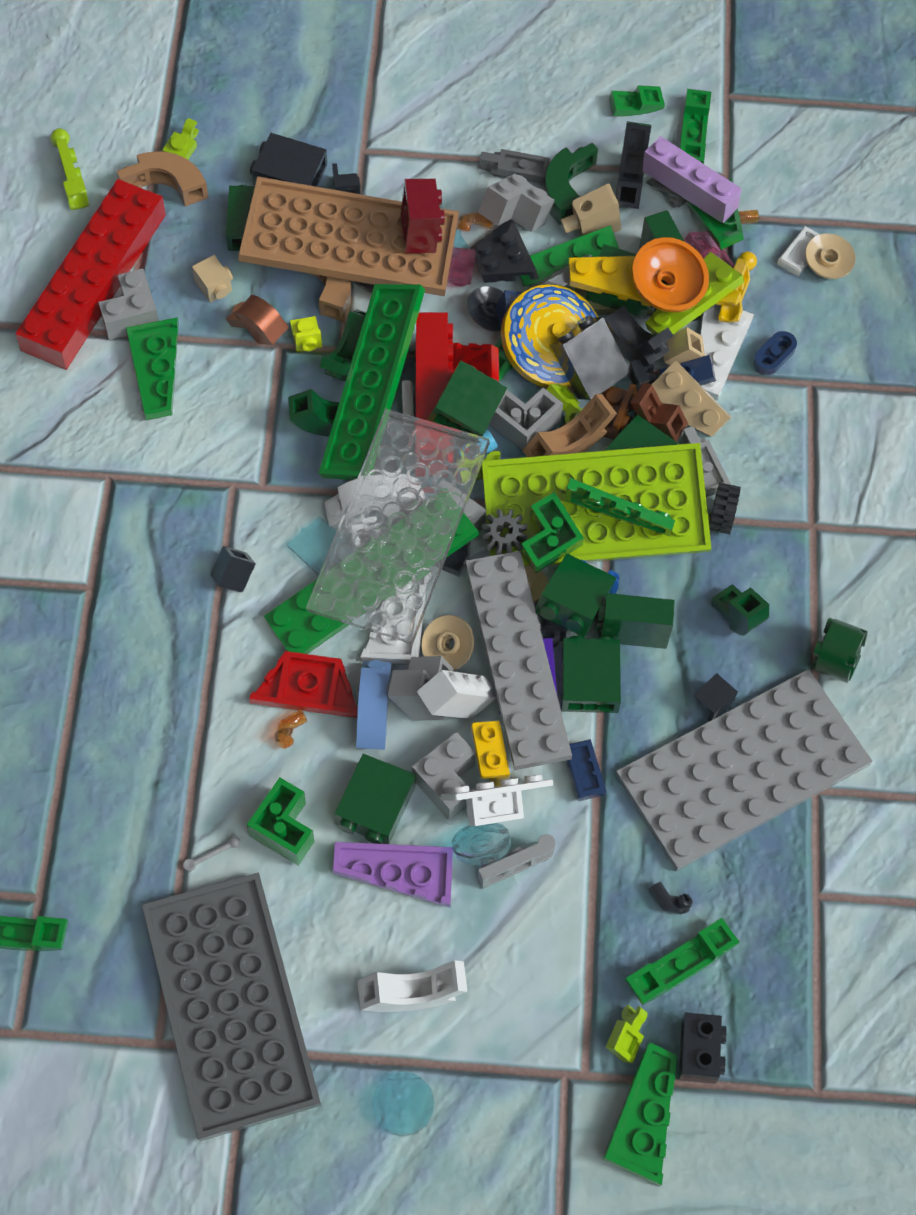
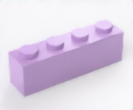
[643,136,742,223]

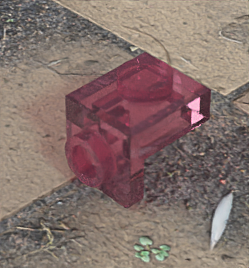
[447,247,476,287]

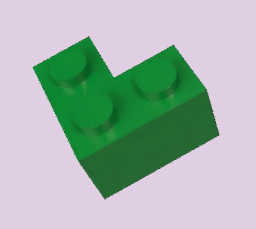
[521,492,584,574]
[247,777,315,866]

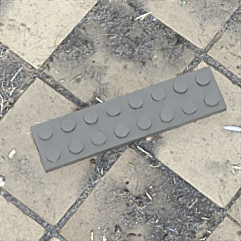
[465,551,572,770]

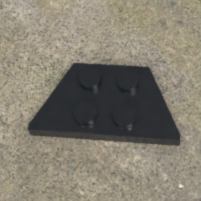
[470,219,539,283]

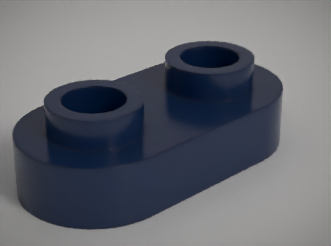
[753,331,797,375]

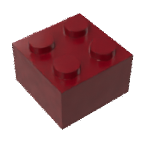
[400,178,445,254]

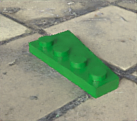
[520,225,619,287]
[602,1042,678,1186]

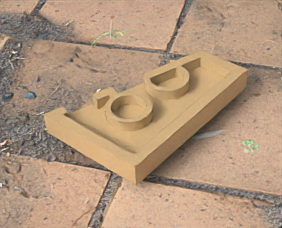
[652,361,732,437]

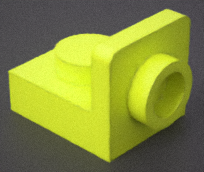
[290,316,322,352]

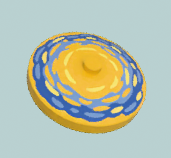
[501,284,598,388]

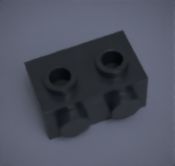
[679,1012,727,1084]

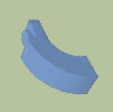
[356,660,391,750]

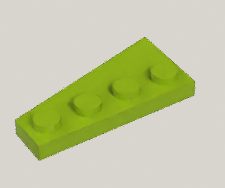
[645,252,744,334]

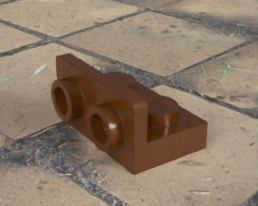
[602,384,636,440]

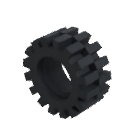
[709,482,741,535]

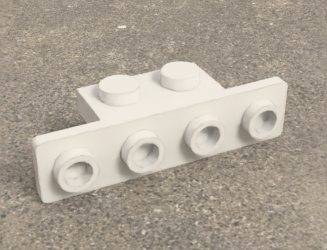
[441,774,553,826]

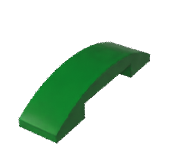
[680,88,712,164]
[0,916,68,951]
[625,918,740,1005]

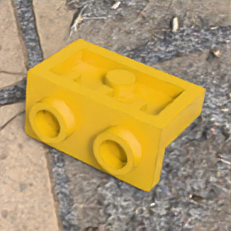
[471,721,510,786]

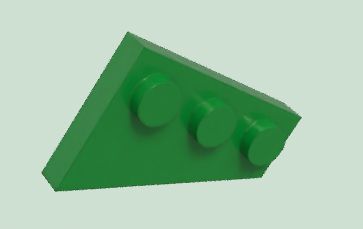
[687,179,744,250]

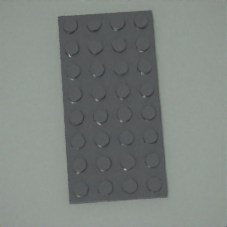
[142,872,321,1142]

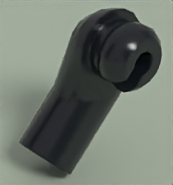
[649,882,693,915]

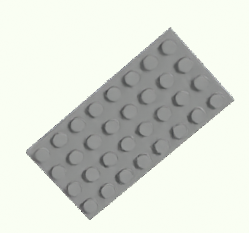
[616,669,873,872]

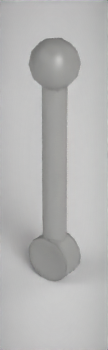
[183,837,241,872]

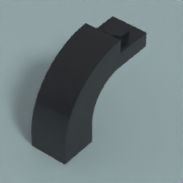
[615,121,652,209]
[604,305,674,366]

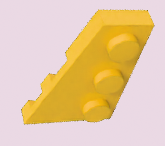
[568,256,651,307]

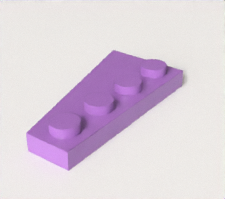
[333,842,453,908]

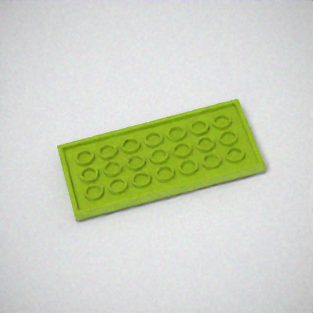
[482,443,712,567]

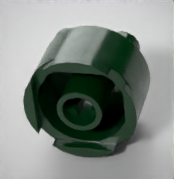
[811,617,868,683]

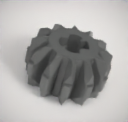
[481,509,528,555]

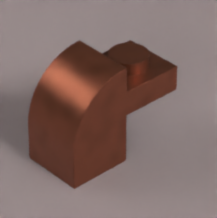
[226,295,289,345]
[631,383,688,442]

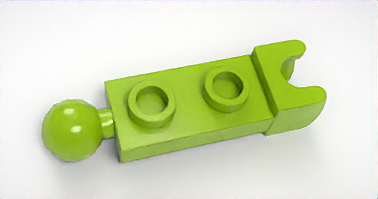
[50,128,90,210]

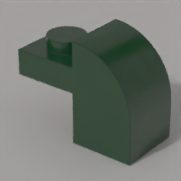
[711,584,769,636]

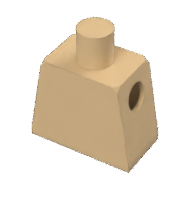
[560,184,621,236]

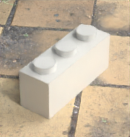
[417,670,496,719]

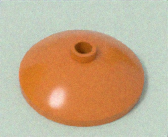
[631,237,709,313]

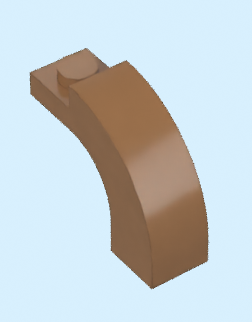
[117,151,209,207]
[304,272,351,322]
[523,394,617,457]

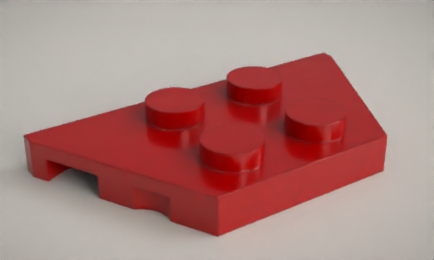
[453,342,499,382]
[249,651,358,718]

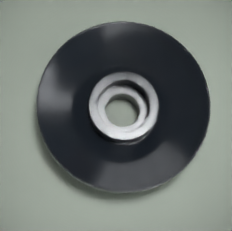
[467,286,503,331]

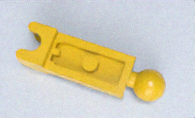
[716,251,757,322]

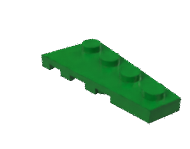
[126,317,179,421]
[565,478,675,537]

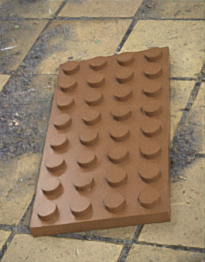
[239,177,459,297]

